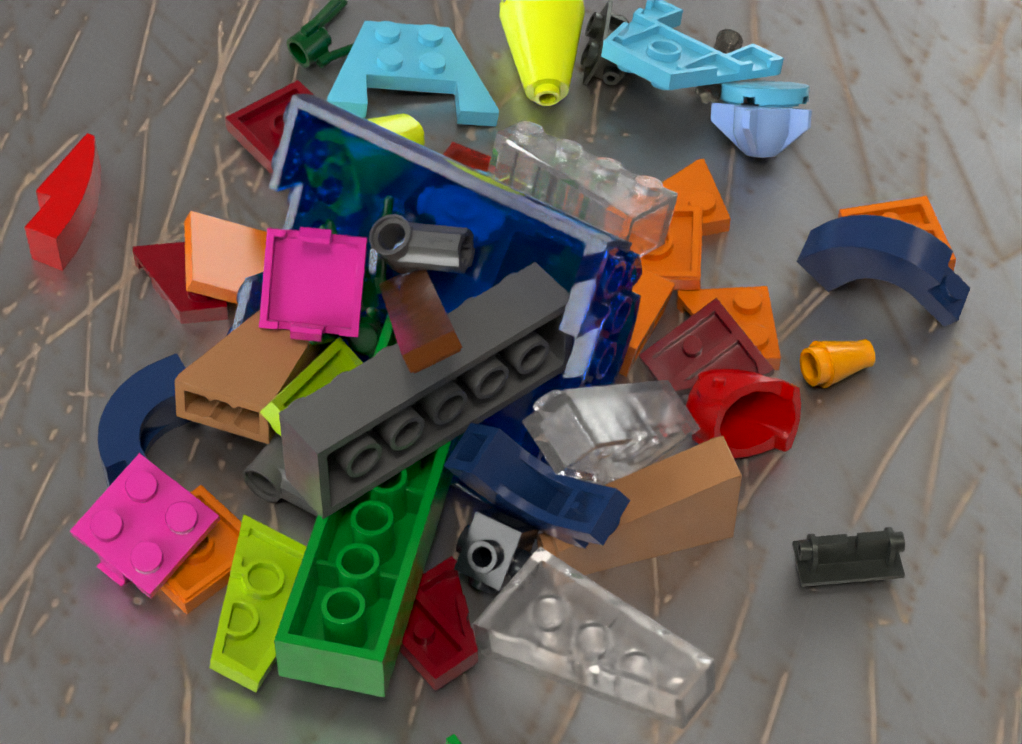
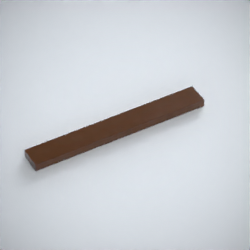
[379,269,463,374]

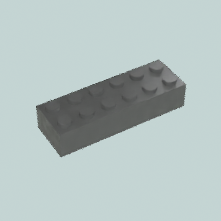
[279,262,575,519]

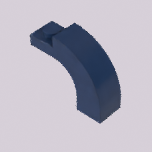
[797,215,970,327]
[97,353,192,487]
[444,423,631,549]

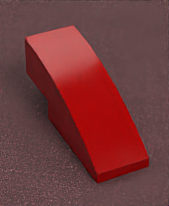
[25,133,101,271]

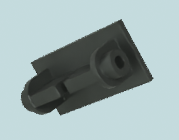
[580,0,629,86]
[792,527,905,587]

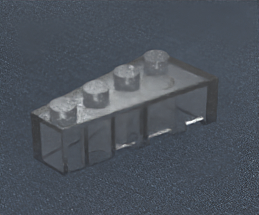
[485,121,678,270]
[522,380,700,484]
[473,547,715,729]

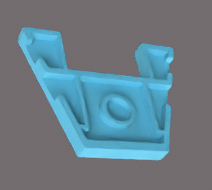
[601,0,784,90]
[326,21,499,127]

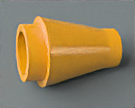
[800,339,875,388]

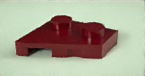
[133,242,229,324]
[639,297,774,397]
[399,556,478,691]

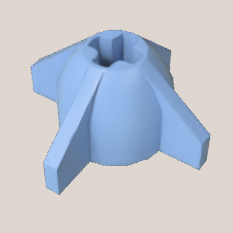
[711,102,812,157]

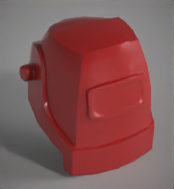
[684,369,801,458]

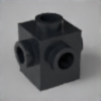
[454,507,539,594]

